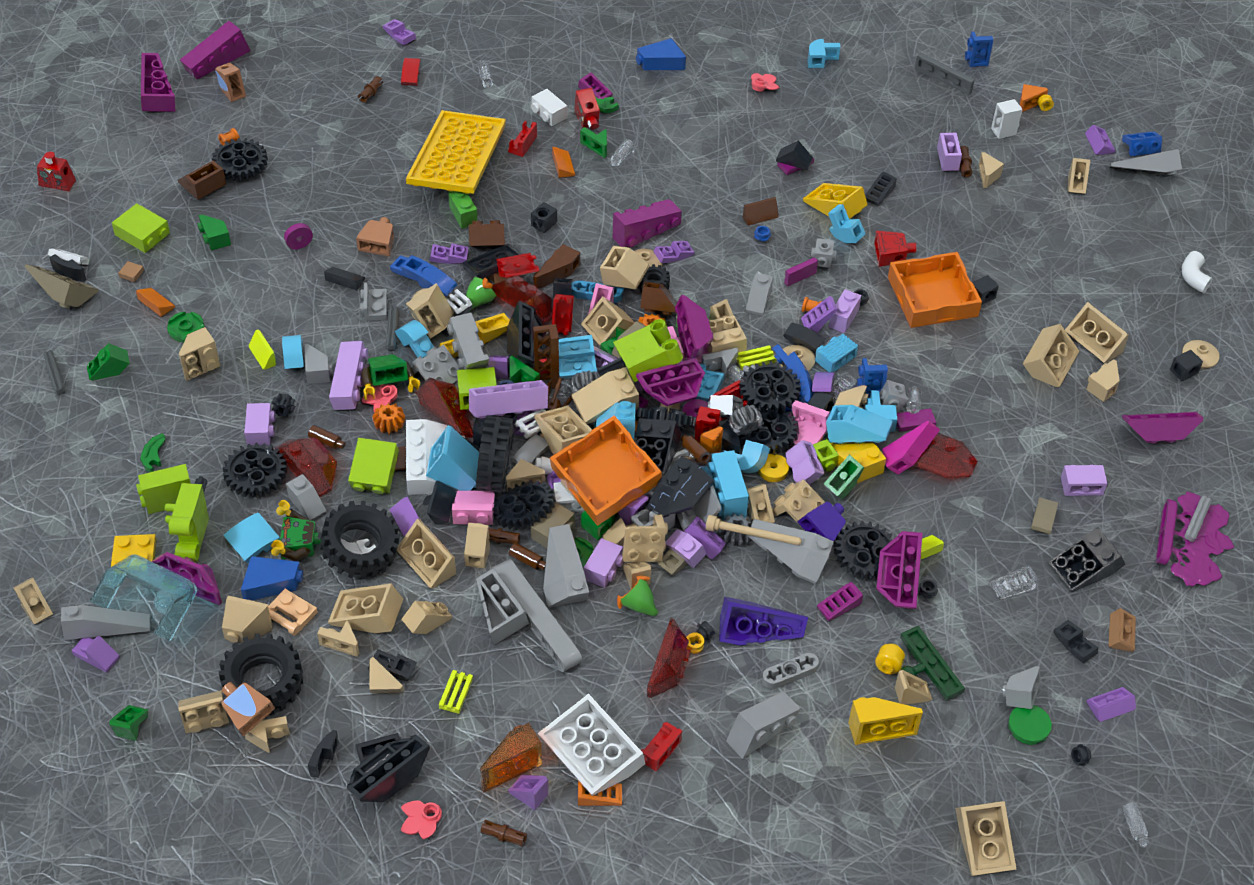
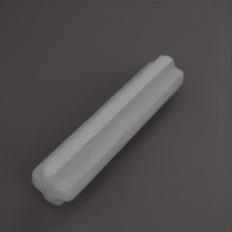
[1184,495,1212,542]

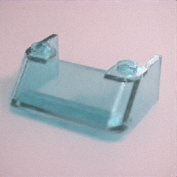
[89,554,197,641]

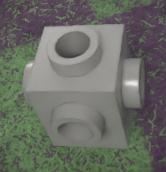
[811,238,836,268]
[879,380,907,413]

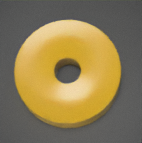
[758,453,789,482]

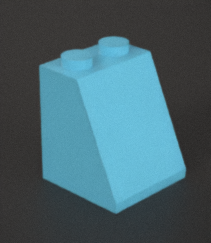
[426,425,479,491]

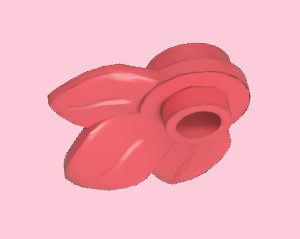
[751,73,780,92]
[361,384,398,411]
[401,800,442,839]

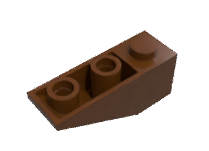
[533,244,580,290]

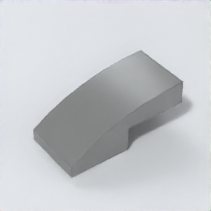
[512,434,550,465]

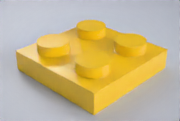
[111,534,156,573]

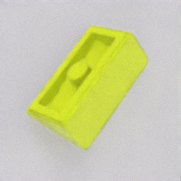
[249,329,276,370]
[921,535,944,560]

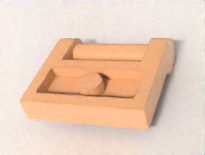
[268,589,318,636]

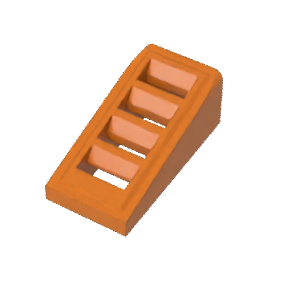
[578,781,622,806]

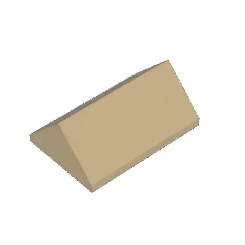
[1065,302,1129,363]
[397,519,456,589]

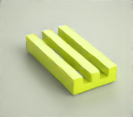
[737,345,776,371]
[439,670,473,714]

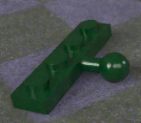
[900,625,965,701]

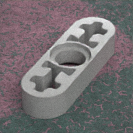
[762,653,819,689]

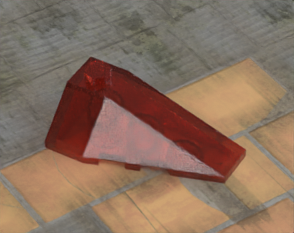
[416,377,473,438]

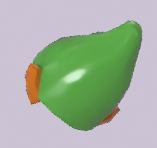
[466,277,497,312]
[617,576,659,616]

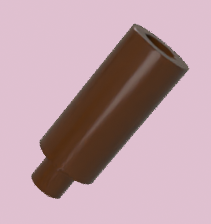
[308,425,346,449]
[681,435,711,464]
[509,543,546,570]

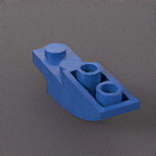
[390,255,457,297]
[772,344,815,404]

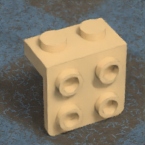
[772,479,825,531]
[622,515,668,562]

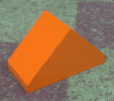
[1019,84,1048,112]

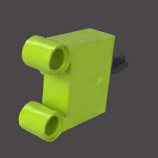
[597,319,683,382]
[165,476,209,562]

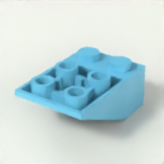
[826,405,893,444]

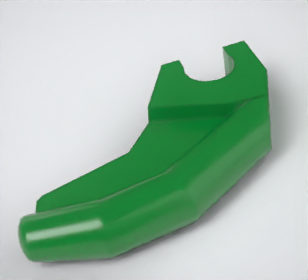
[595,97,619,113]
[140,433,165,472]

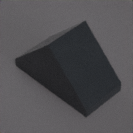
[776,140,813,170]
[721,418,740,454]

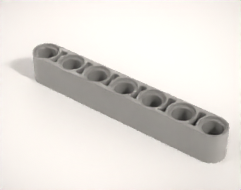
[491,559,582,672]

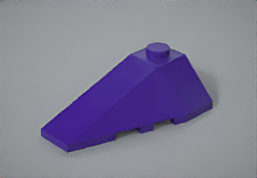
[719,597,808,645]

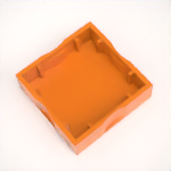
[888,252,982,328]
[550,415,662,526]

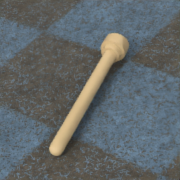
[706,515,802,545]

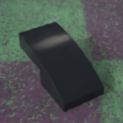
[49,254,87,282]
[783,323,826,353]
[1053,620,1098,663]
[368,649,417,681]
[308,730,339,778]

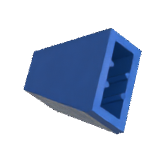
[636,38,686,70]
[241,556,303,601]

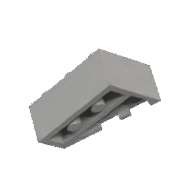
[447,313,489,370]
[476,568,529,645]
[726,691,800,759]

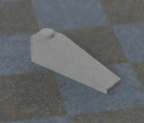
[1108,149,1182,175]
[748,519,834,584]
[543,524,589,608]
[61,605,150,640]

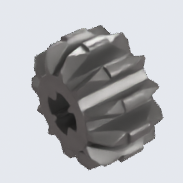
[571,370,600,394]
[729,405,762,435]
[720,513,752,547]

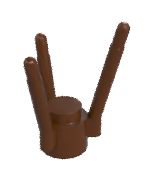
[544,378,573,411]

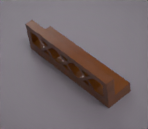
[533,324,559,389]

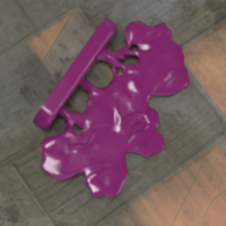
[1155,491,1234,586]

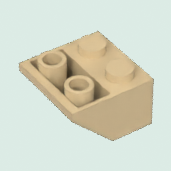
[600,246,649,289]
[406,283,454,339]
[707,315,747,353]
[179,327,220,381]
[178,690,229,733]

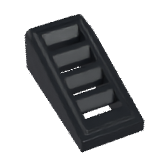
[865,171,897,206]

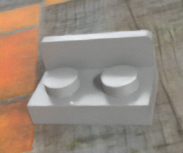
[360,283,387,321]

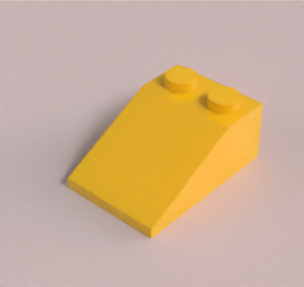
[803,183,867,219]
[828,440,886,484]
[848,697,923,745]

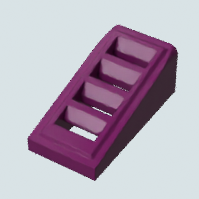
[578,72,613,99]
[817,582,863,621]

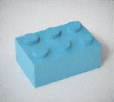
[708,451,749,521]

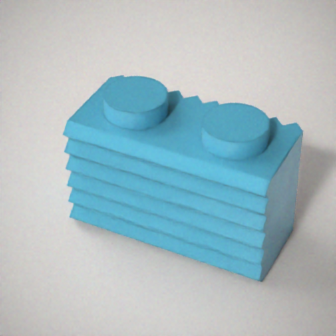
[815,333,858,372]

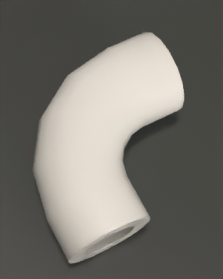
[1182,251,1212,293]

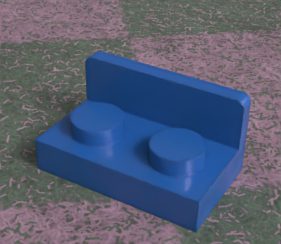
[965,32,993,67]
[1122,131,1162,156]
[856,358,888,397]

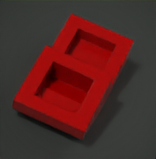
[401,58,421,86]

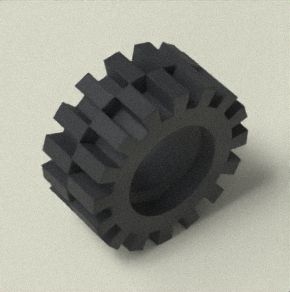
[638,264,670,293]

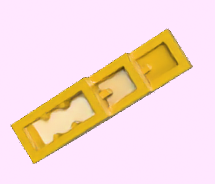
[439,313,510,358]

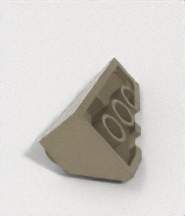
[25,264,98,308]

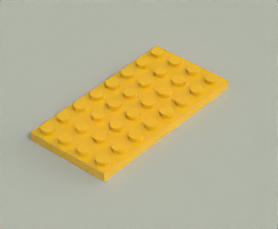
[406,110,506,194]

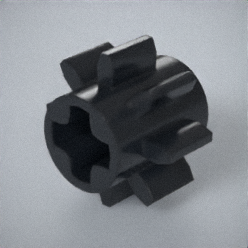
[271,393,296,417]

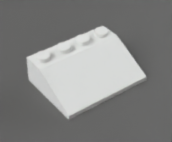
[406,419,465,495]
[538,694,645,796]

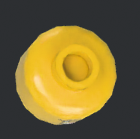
[875,644,905,675]

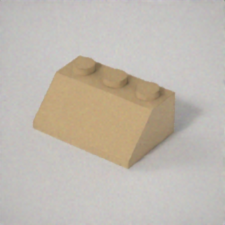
[1023,324,1079,387]

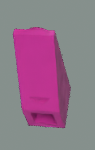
[882,421,940,474]

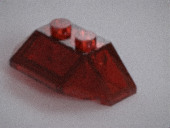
[491,276,553,324]
[914,433,978,478]
[275,437,337,497]
[647,618,691,698]

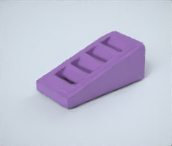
[801,296,837,332]

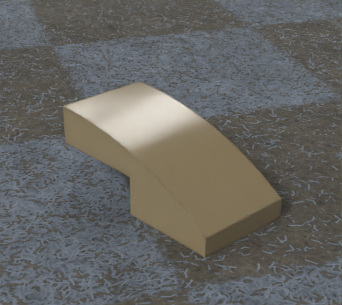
[1031,497,1058,534]
[657,548,688,576]

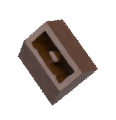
[178,161,226,200]
[469,220,505,246]
[640,282,677,315]

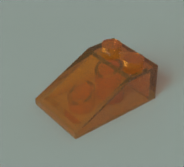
[480,723,542,793]

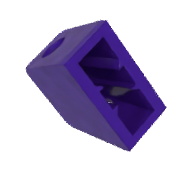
[797,501,846,541]

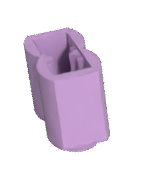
[786,440,824,485]

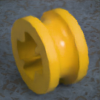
[1038,95,1054,111]
[685,633,704,654]

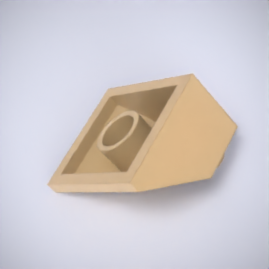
[581,296,635,345]
[222,596,273,643]

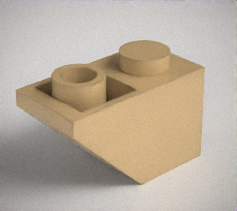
[1086,359,1120,402]
[835,385,868,409]
[464,523,490,569]
[401,601,453,634]

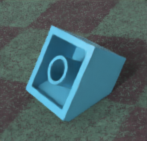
[596,401,635,440]

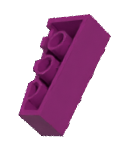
[180,21,251,80]
[141,53,176,112]
[613,199,682,248]

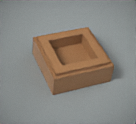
[118,261,144,282]

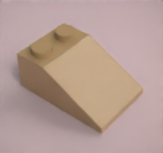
[572,367,639,424]
[534,406,592,455]
[328,583,403,633]
[955,801,1016,876]

